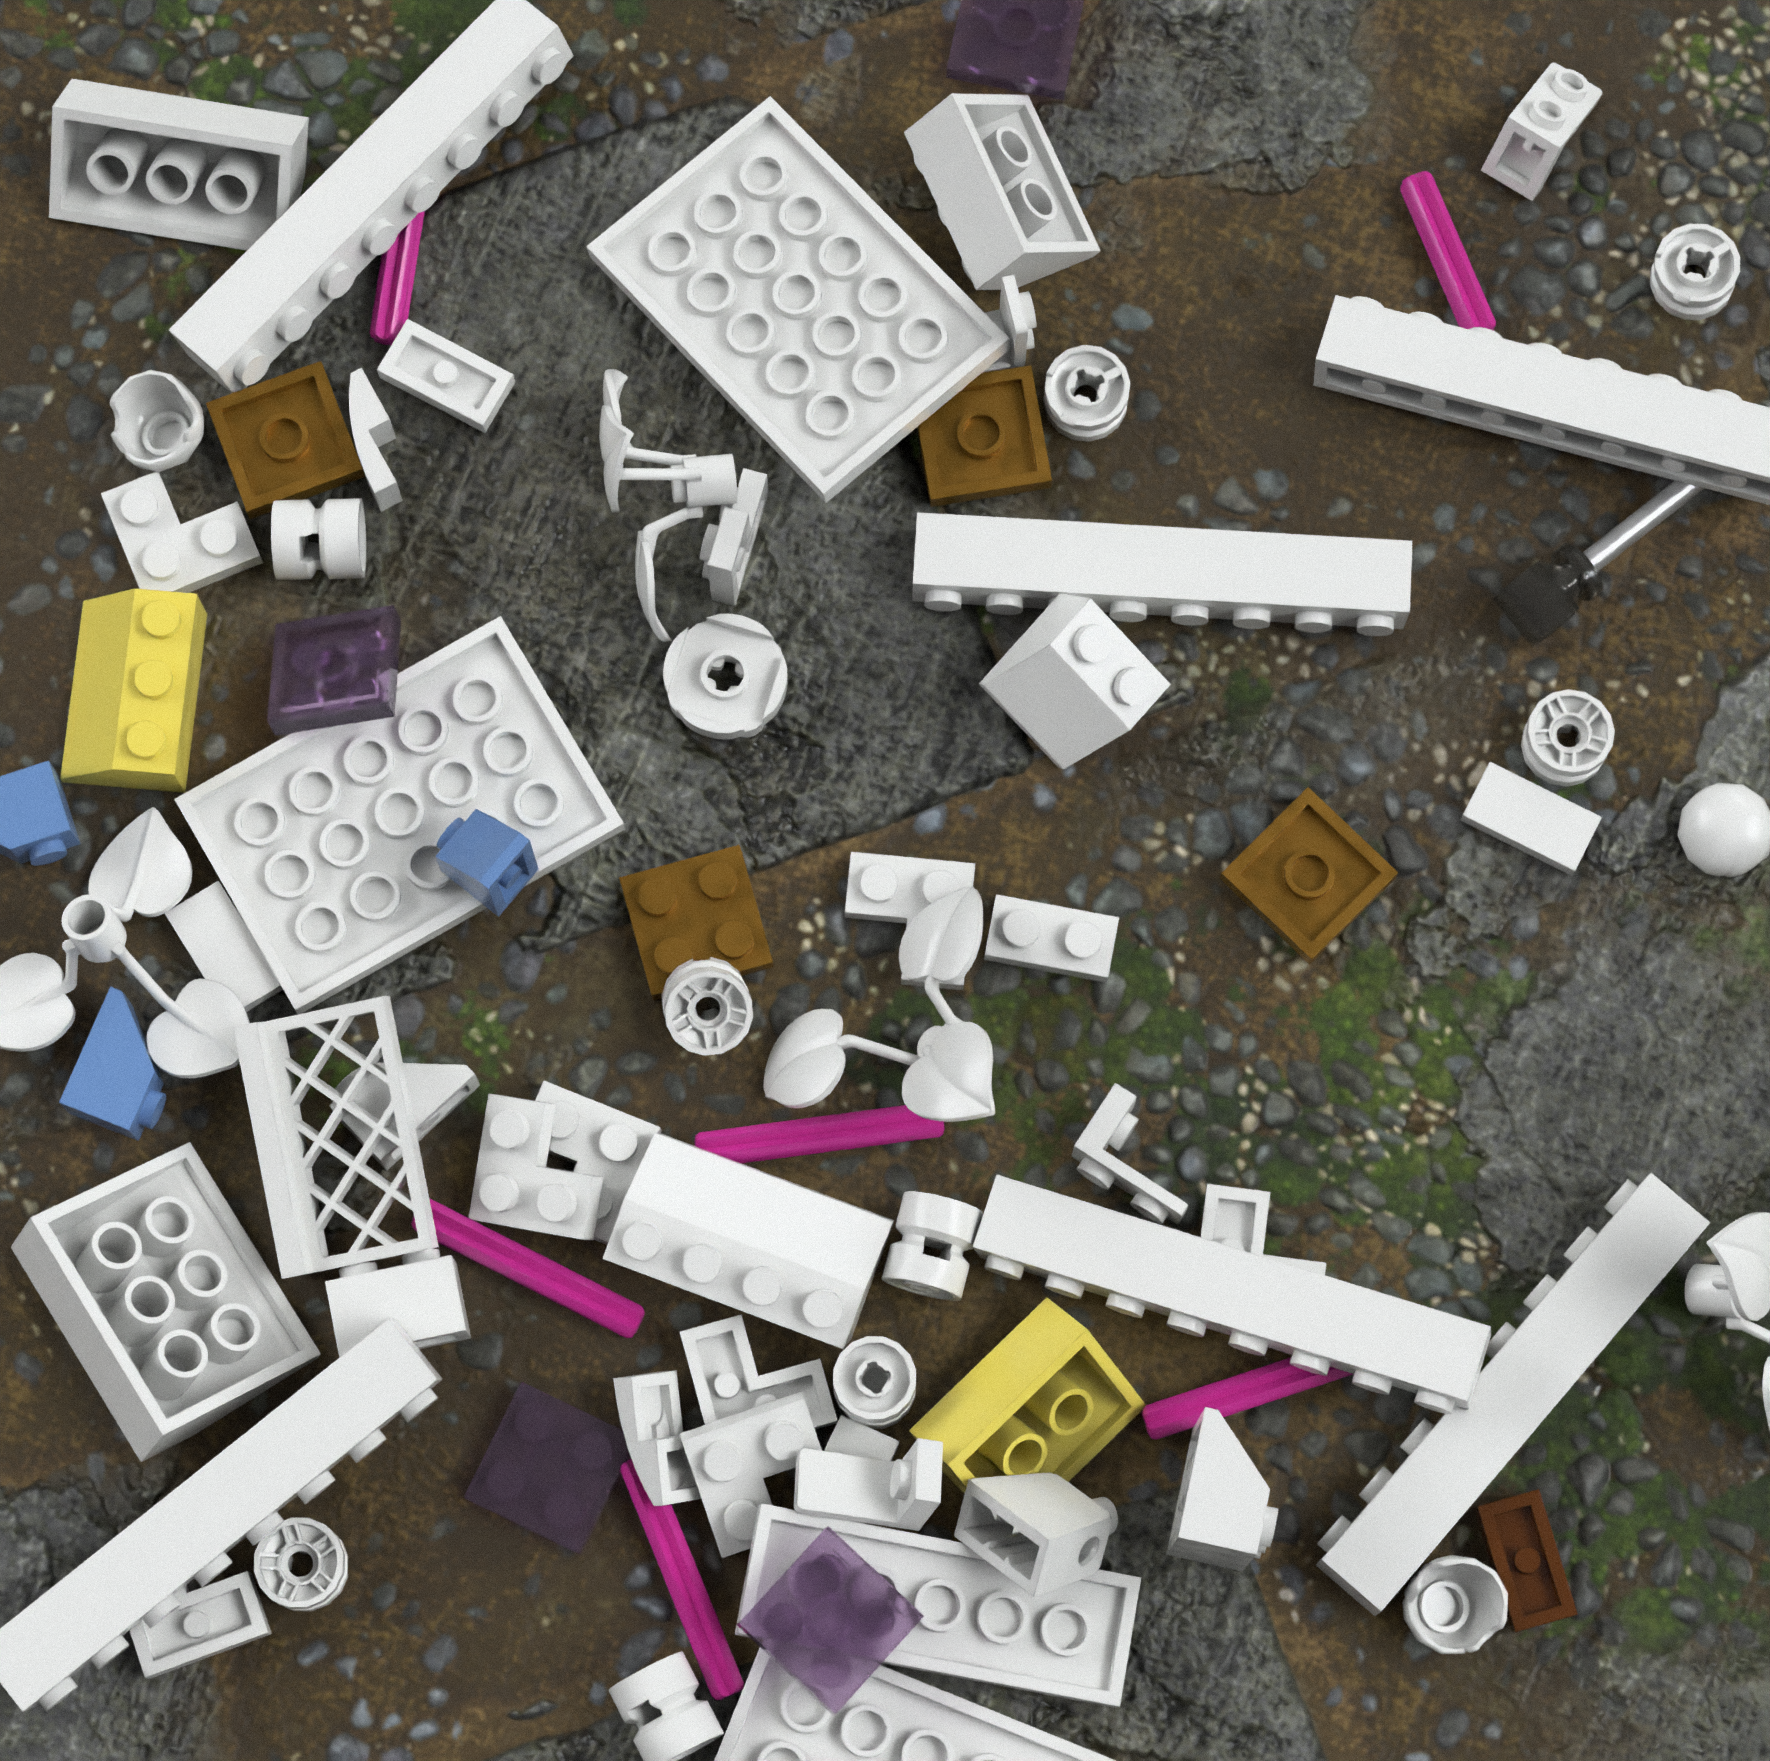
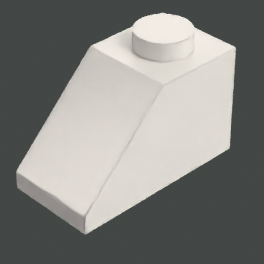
[329,1062,480,1171]

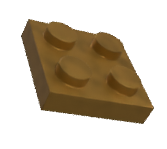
[206,361,365,519]
[917,365,1052,507]
[1220,787,1398,965]
[619,845,773,1000]

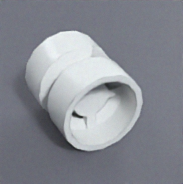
[271,498,366,580]
[882,1191,983,1301]
[833,1336,916,1429]
[608,1651,724,1761]

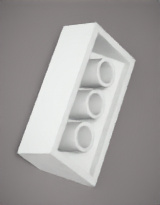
[49,79,309,251]
[603,1132,894,1349]

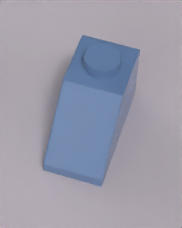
[0,760,80,866]
[435,809,539,917]
[59,986,166,1141]

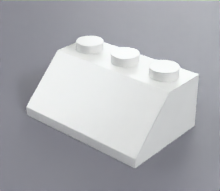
[904,93,1101,290]
[1166,1407,1278,1571]

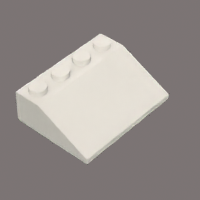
[11,1142,321,1462]

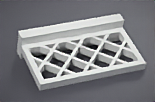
[233,996,439,1279]

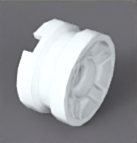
[1650,223,1740,320]
[1043,345,1130,442]
[1521,689,1615,787]
[661,957,753,1056]
[254,1518,349,1611]

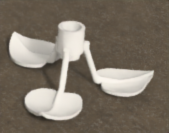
[599,369,737,642]
[0,807,250,1078]
[763,887,995,1122]
[1685,1212,1770,1431]

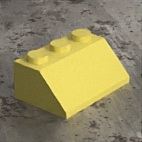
[60,589,207,793]
[909,1297,1146,1494]

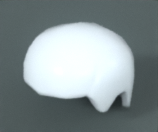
[110,370,204,472]
[1678,783,1770,877]
[1402,1555,1508,1654]

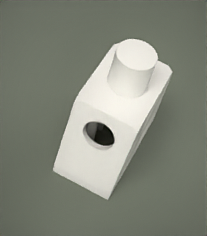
[954,1472,1118,1597]

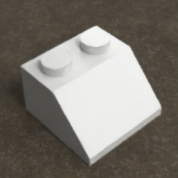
[979,593,1171,769]

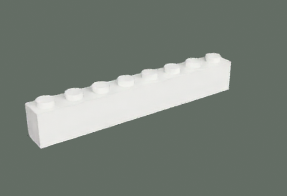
[169,0,574,393]
[1313,295,1770,505]
[912,512,1412,636]
[1316,1173,1710,1616]
[973,1174,1491,1414]
[0,1318,443,1712]

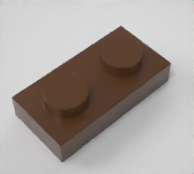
[1475,1489,1578,1634]

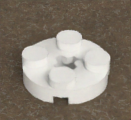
[663,613,788,740]

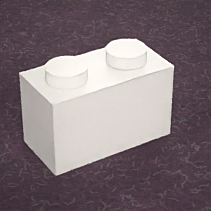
[325,1249,471,1357]

